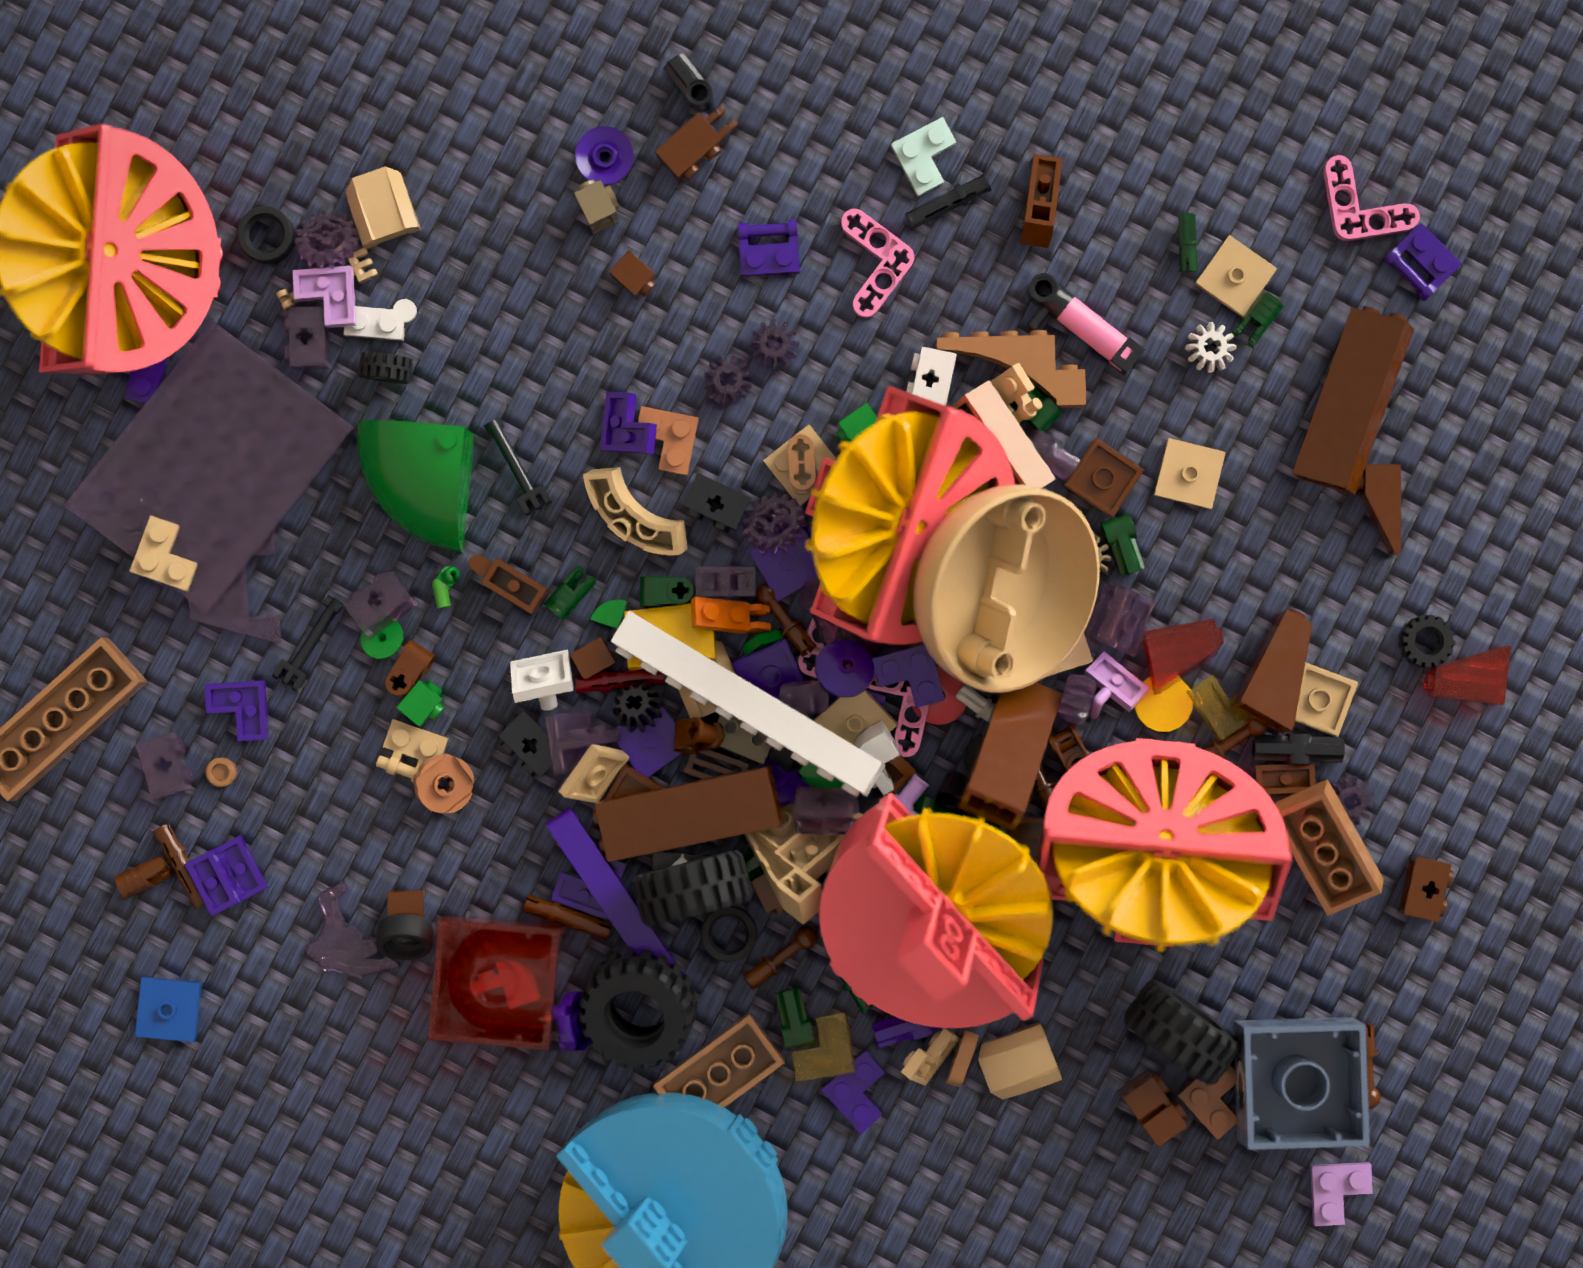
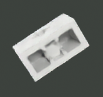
[906,347,957,406]

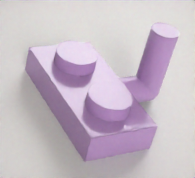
[1084,652,1149,719]

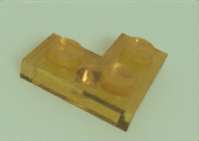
[1186,675,1253,741]
[792,1013,856,1082]

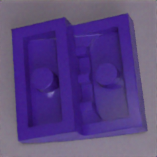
[185,835,269,916]

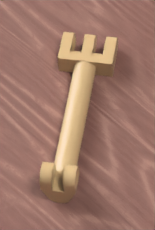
[276,248,378,310]

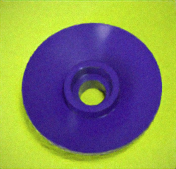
[575,126,634,185]
[815,640,874,698]

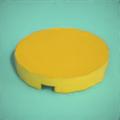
[1134,674,1193,732]

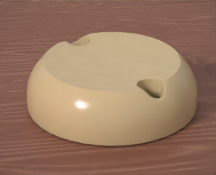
[914,484,1100,693]

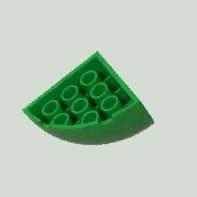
[356,420,475,553]

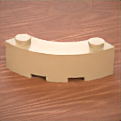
[583,467,688,555]

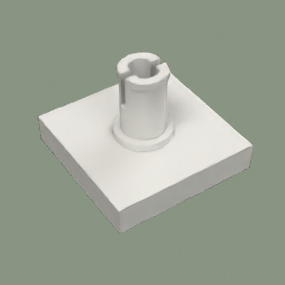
[510,649,573,710]

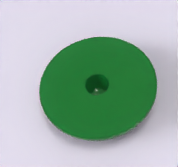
[361,616,403,659]

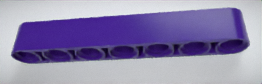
[545,807,684,975]

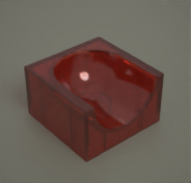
[428,914,565,1050]

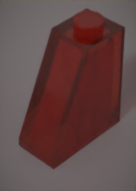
[1142,619,1224,695]
[1424,646,1511,705]

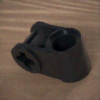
[936,771,986,821]

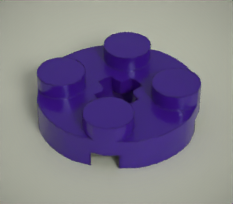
[553,991,591,1051]

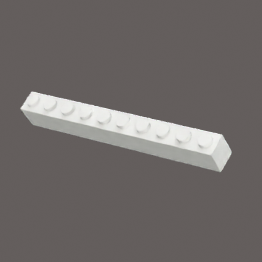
[611,611,885,797]

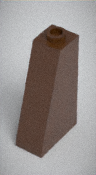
[1232,609,1312,734]

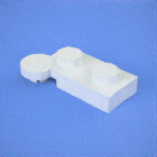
[344,299,417,341]

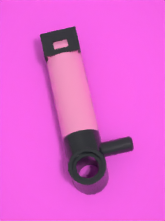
[1027,273,1146,376]

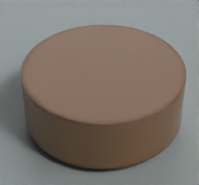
[206,758,237,787]

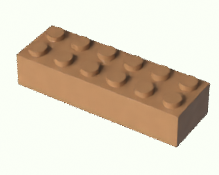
[0,637,148,801]

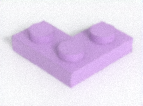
[293,266,356,328]
[1310,1162,1373,1226]

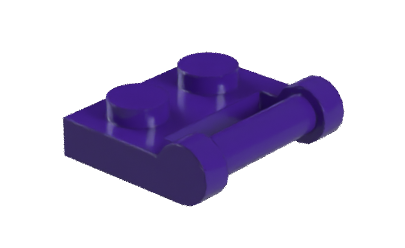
[738,219,800,277]
[1383,223,1462,301]

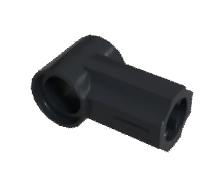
[663,53,714,112]

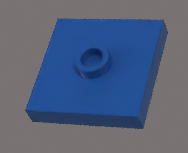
[135,977,202,1042]

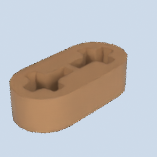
[787,434,816,491]
[946,1030,979,1088]

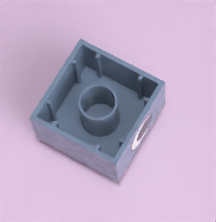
[1233,1017,1370,1150]

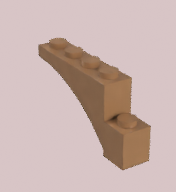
[935,330,1086,408]

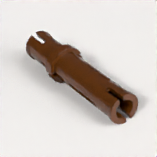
[152,823,205,909]
[523,894,612,941]

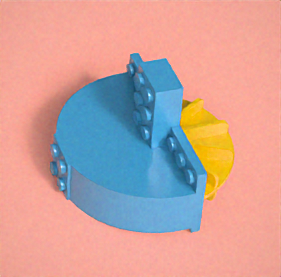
[556,1092,787,1268]

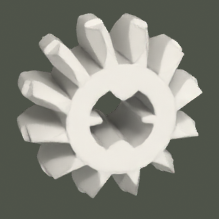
[1185,322,1236,373]

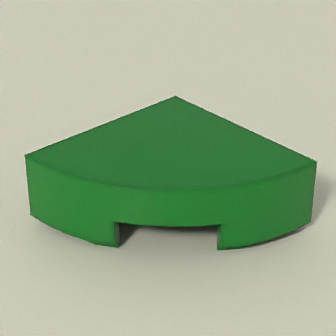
[590,600,628,629]
[742,629,783,655]

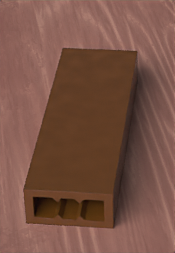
[1293,306,1414,495]
[958,683,1063,831]
[593,765,784,862]

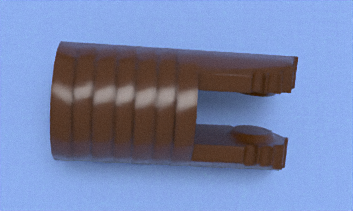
[114,857,174,899]

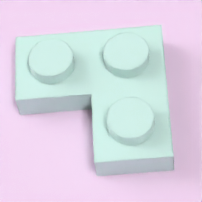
[891,117,956,197]

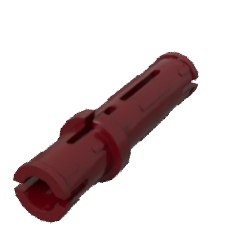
[575,669,665,694]

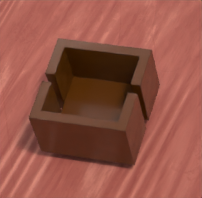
[1117,1070,1188,1147]

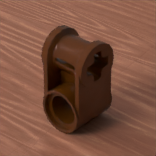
[385,640,436,698]
[673,717,724,754]
[1047,722,1089,772]

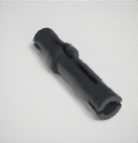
[905,174,992,230]

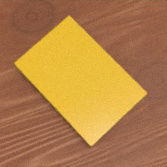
[624,603,717,671]

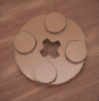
[413,753,474,814]

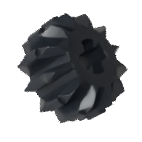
[612,682,663,733]

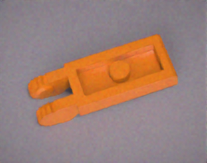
[691,597,771,634]

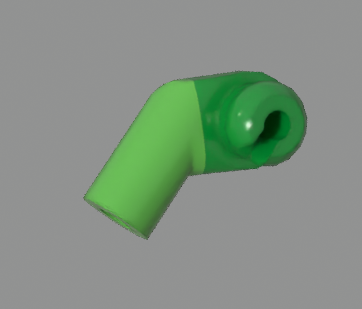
[432,566,460,609]

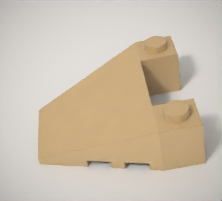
[744,797,863,924]

